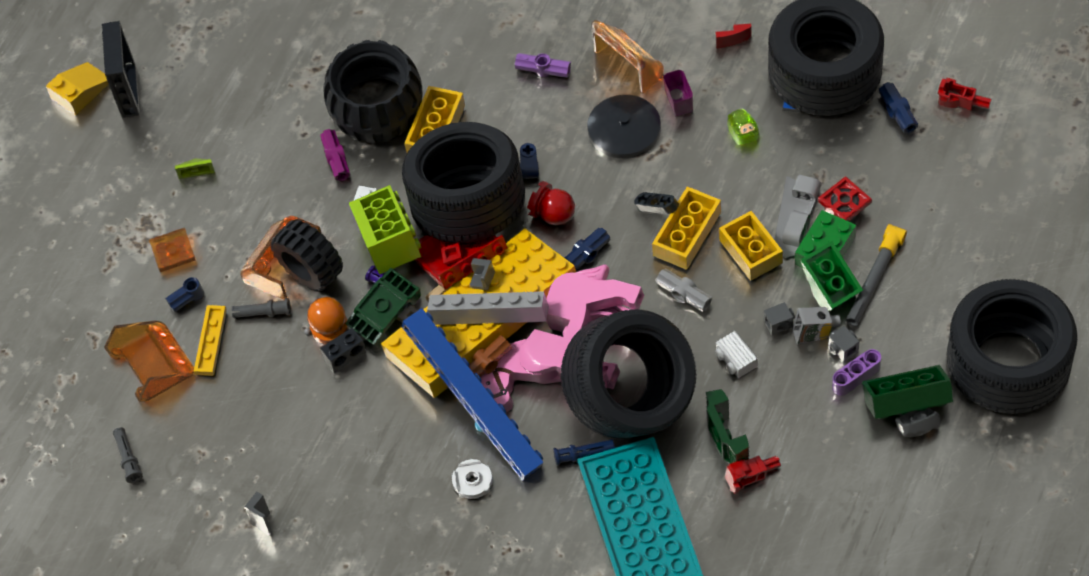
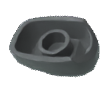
[896,408,941,437]

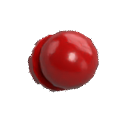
[527,181,575,226]

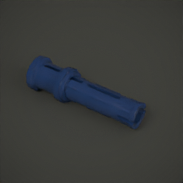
[553,439,615,466]

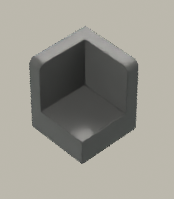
[470,258,495,290]

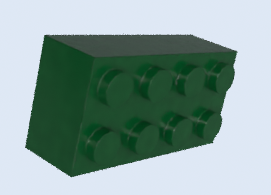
[862,365,953,419]

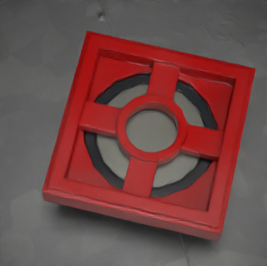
[818,176,872,221]

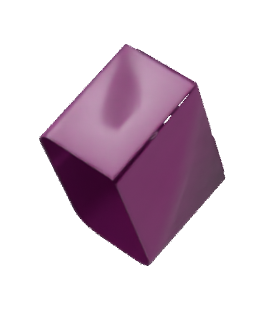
[663,70,693,117]

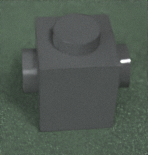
[828,326,859,362]

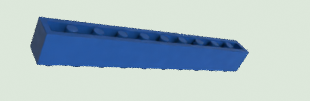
[402,308,544,481]

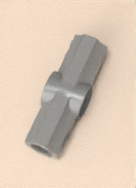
[656,268,712,312]

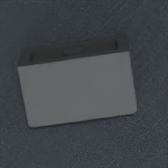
[244,492,273,536]

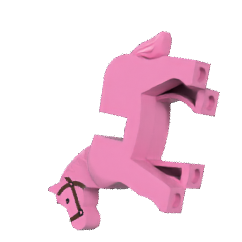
[481,264,644,412]

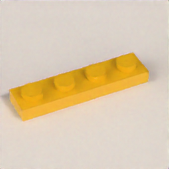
[194,305,227,376]

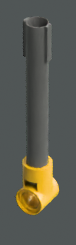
[846,224,907,327]

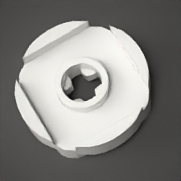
[452,459,493,499]

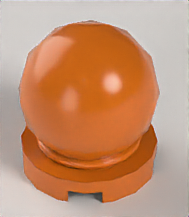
[307,297,349,344]

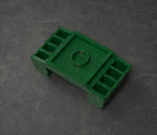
[345,268,421,347]
[706,389,749,464]

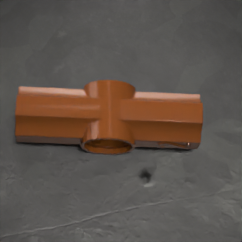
[469,335,513,378]

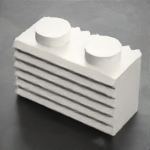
[715,331,758,378]

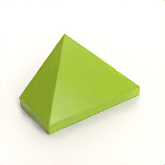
[175,158,215,179]

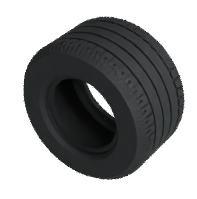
[768,0,884,116]
[402,122,525,243]
[947,279,1078,414]
[560,309,697,439]

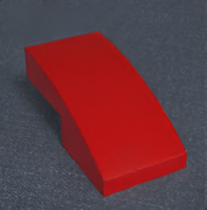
[716,24,752,49]
[440,240,463,265]

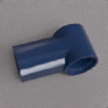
[165,277,204,312]

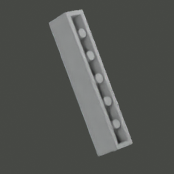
[427,291,549,325]

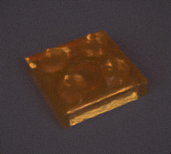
[149,227,196,273]

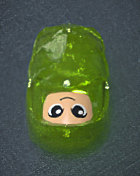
[727,109,760,145]

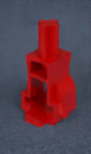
[937,78,992,111]
[725,455,781,494]

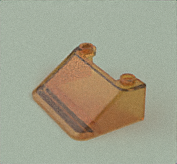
[592,20,664,93]
[104,321,194,402]

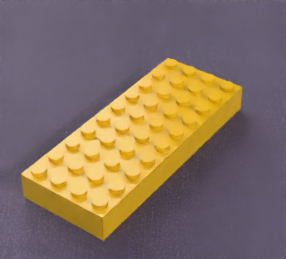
[381,228,576,398]

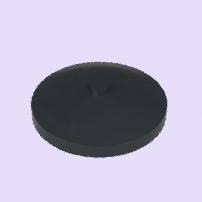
[587,95,661,159]

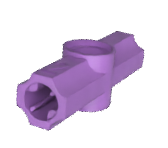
[515,53,571,78]

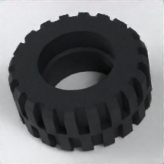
[271,220,343,291]

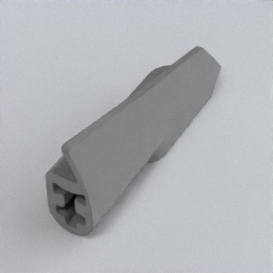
[774,175,822,260]

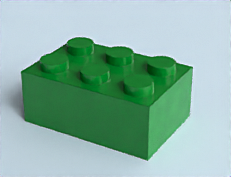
[795,210,856,268]

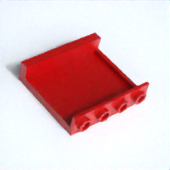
[414,235,507,289]

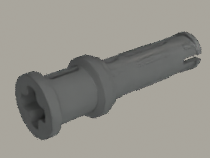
[232,298,291,318]
[113,427,143,483]

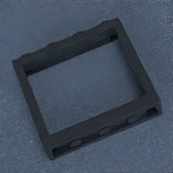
[102,21,139,118]

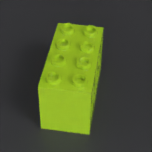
[349,185,422,274]

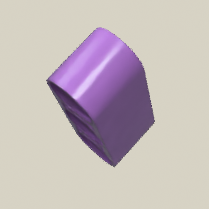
[832,349,881,396]

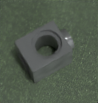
[764,302,795,335]

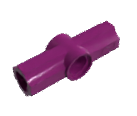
[320,129,351,182]

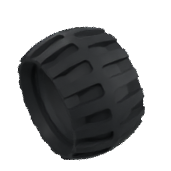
[323,40,423,143]

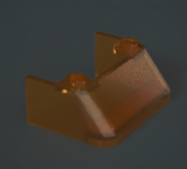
[240,216,322,300]

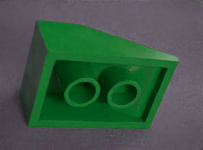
[800,241,863,311]

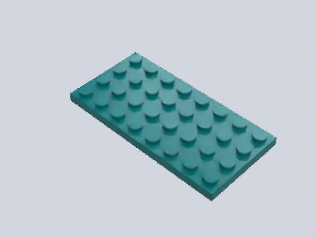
[577,437,703,576]

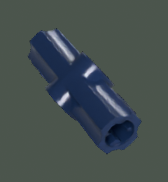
[879,82,918,134]
[565,227,610,270]

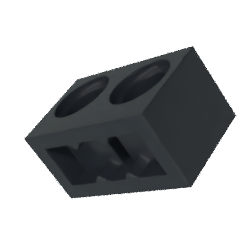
[320,328,366,373]

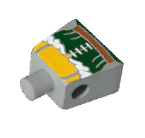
[792,307,841,345]

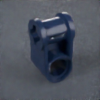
[520,143,539,179]

